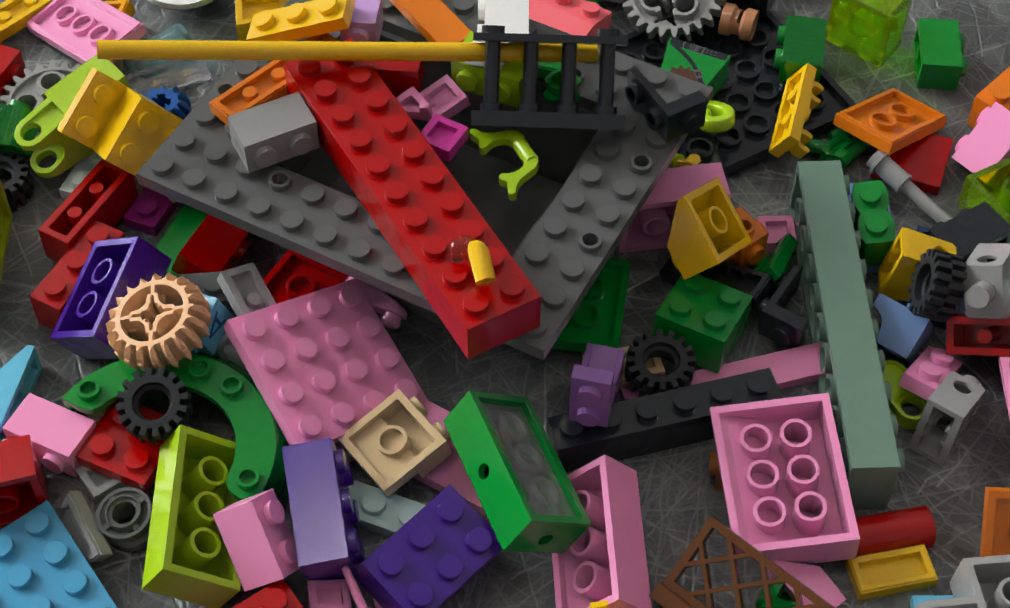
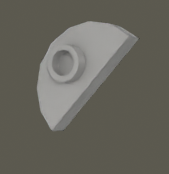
[61,490,113,563]

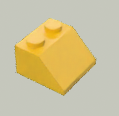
[667,177,752,280]

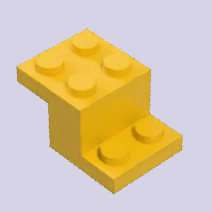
[57,67,183,177]

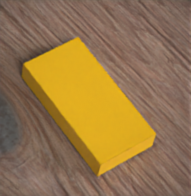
[845,544,938,601]

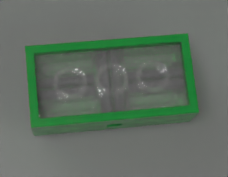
[443,390,592,553]

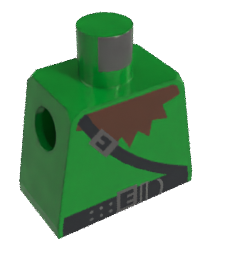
[661,37,731,100]

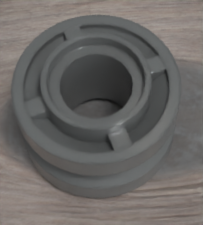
[96,487,152,552]

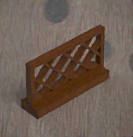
[649,516,835,608]

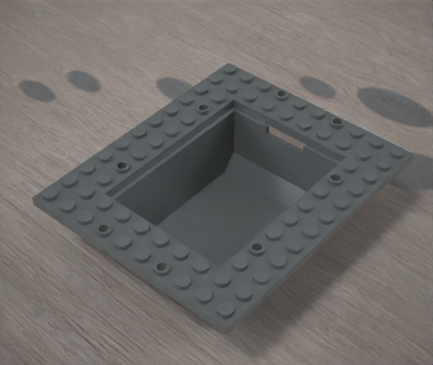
[136,0,713,361]

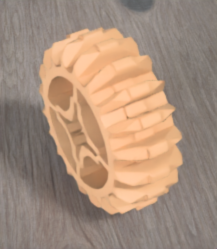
[105,272,213,371]

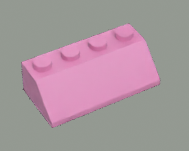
[552,454,652,608]

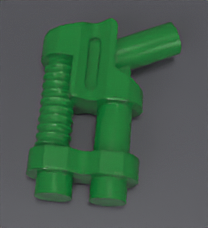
[804,128,872,170]

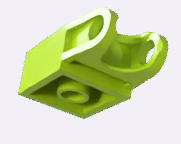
[14,54,131,178]

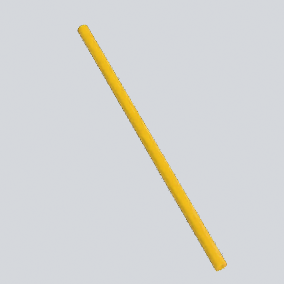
[97,40,598,62]

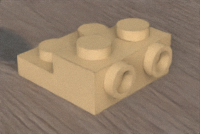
[338,389,452,498]

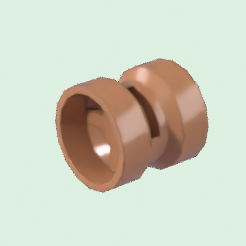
[718,2,759,42]

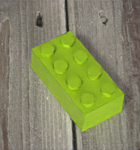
[142,424,241,608]

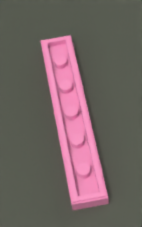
[620,342,831,401]

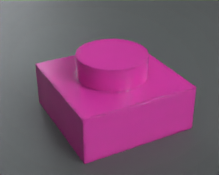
[421,114,469,162]

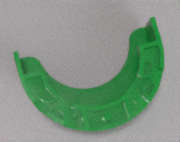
[62,354,289,508]

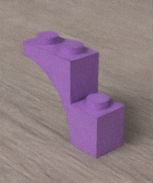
[569,343,625,427]

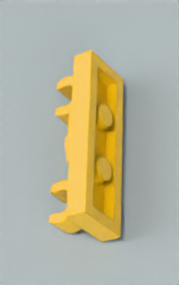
[769,63,824,158]

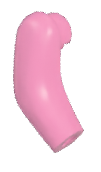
[345,276,407,330]

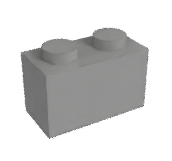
[227,91,320,173]

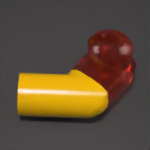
[449,235,496,286]

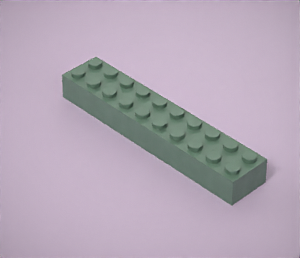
[788,160,905,510]

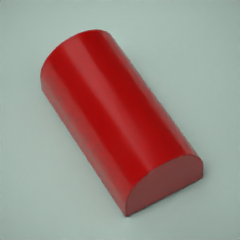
[856,505,936,557]

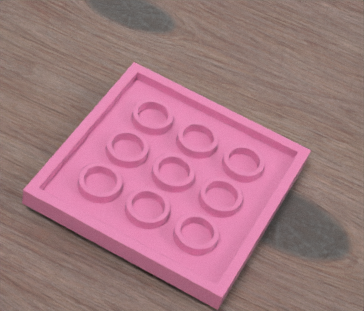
[223,278,428,445]

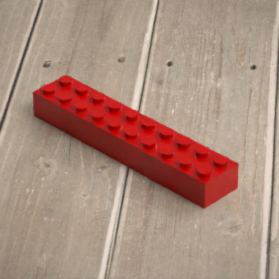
[284,38,541,359]

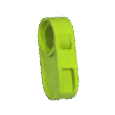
[882,360,927,430]

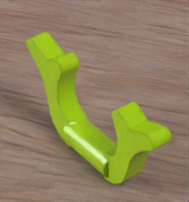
[470,128,539,201]

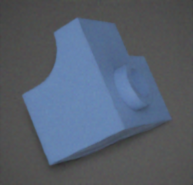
[872,293,935,364]

